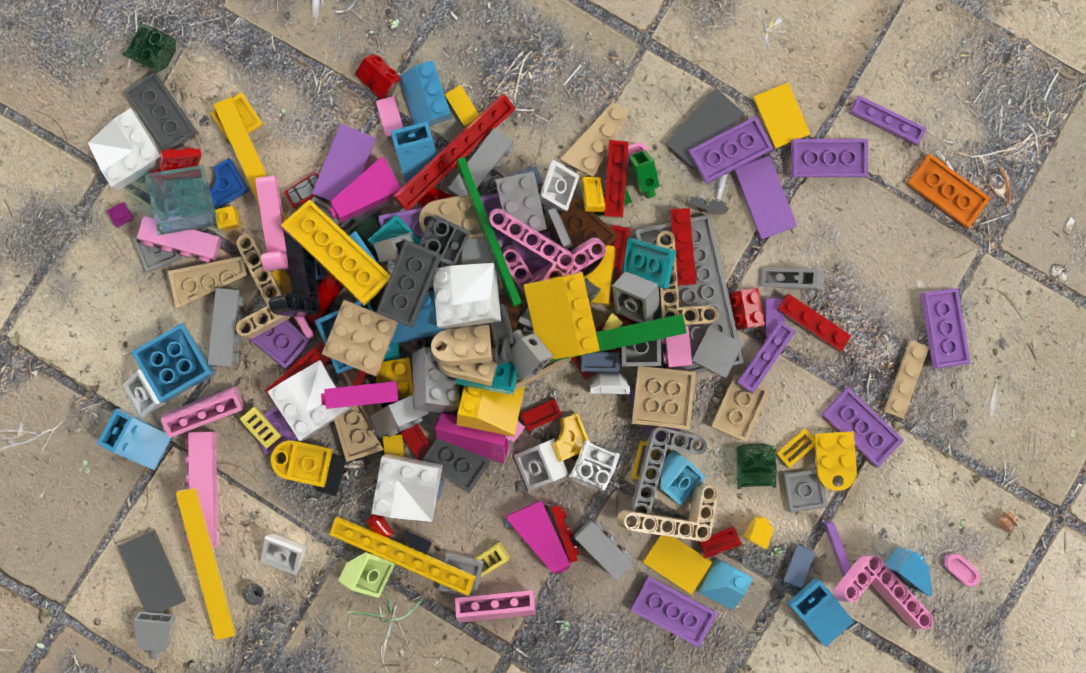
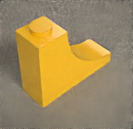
[584,246,616,306]

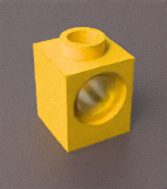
[214,206,242,232]

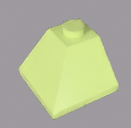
[338,552,395,598]

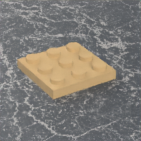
[322,300,399,376]
[631,366,696,430]

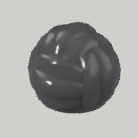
[243,584,264,605]

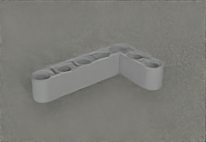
[631,426,707,514]

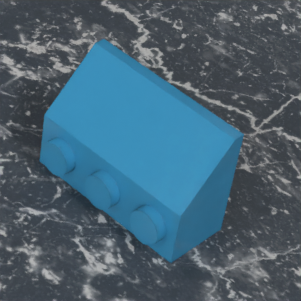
[400,60,452,126]
[392,290,445,343]
[885,547,933,597]

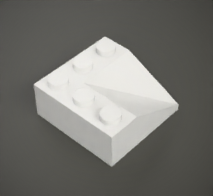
[88,108,161,191]
[433,263,501,330]
[268,360,352,441]
[371,453,443,522]

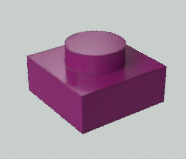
[107,202,134,228]

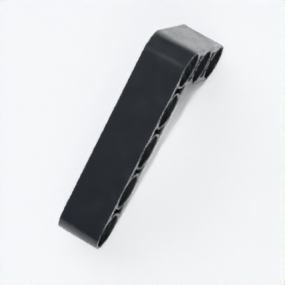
[269,230,320,317]

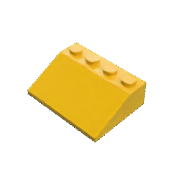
[523,272,600,360]
[457,386,525,437]

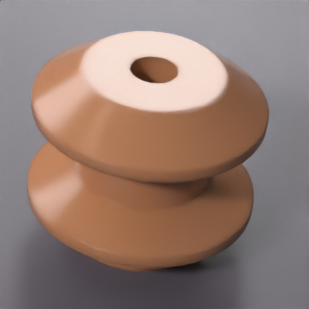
[996,512,1018,533]

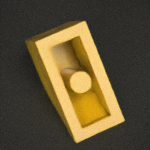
[743,516,774,549]

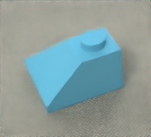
[661,449,705,506]
[698,558,753,610]

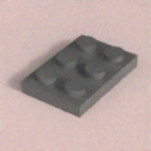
[422,438,491,494]

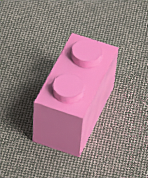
[661,326,692,368]

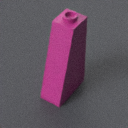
[329,156,401,224]
[321,381,399,409]
[434,412,509,464]
[506,500,570,574]

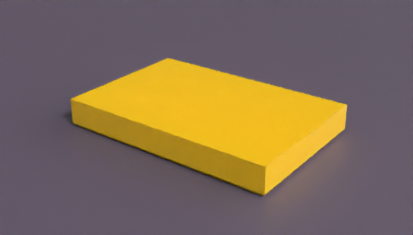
[753,82,810,150]
[643,535,712,595]

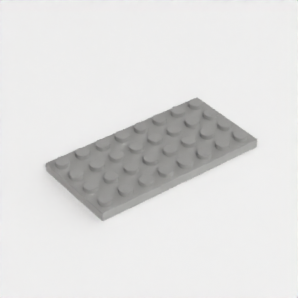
[635,214,744,374]

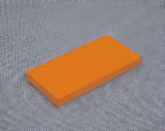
[906,153,991,229]

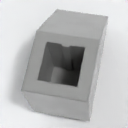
[374,232,415,262]

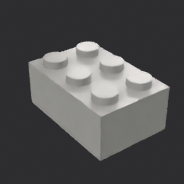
[495,171,547,237]
[412,347,460,414]
[574,519,633,580]

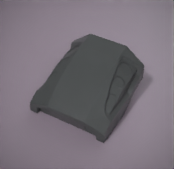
[419,214,472,266]

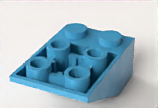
[391,121,444,183]
[97,409,172,470]
[787,577,854,647]

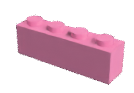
[137,216,222,263]
[161,386,244,438]
[455,590,536,623]

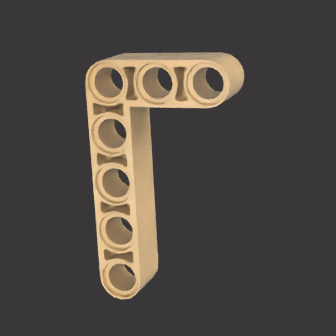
[655,231,718,326]
[236,234,291,339]
[617,483,718,541]

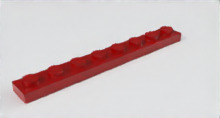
[394,94,516,211]

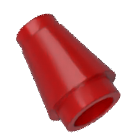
[366,514,394,538]

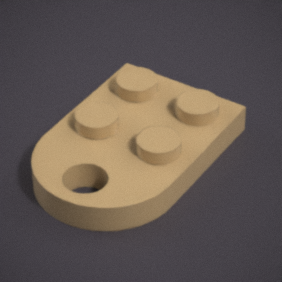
[419,194,481,234]
[431,325,492,366]
[438,346,497,386]

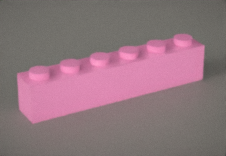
[186,432,218,550]

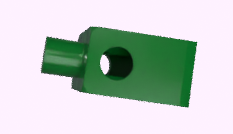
[628,150,660,199]

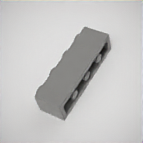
[448,128,514,196]
[208,288,245,368]

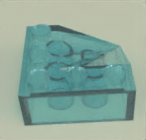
[144,165,217,235]

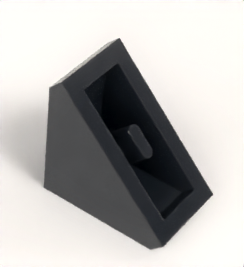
[404,529,434,555]

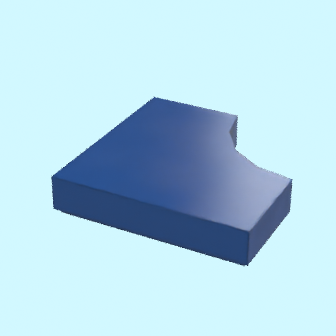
[206,158,250,210]

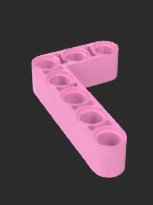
[256,175,289,271]
[489,209,575,281]
[502,238,606,297]
[834,555,933,629]

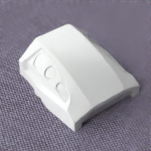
[589,372,630,394]
[569,440,620,491]

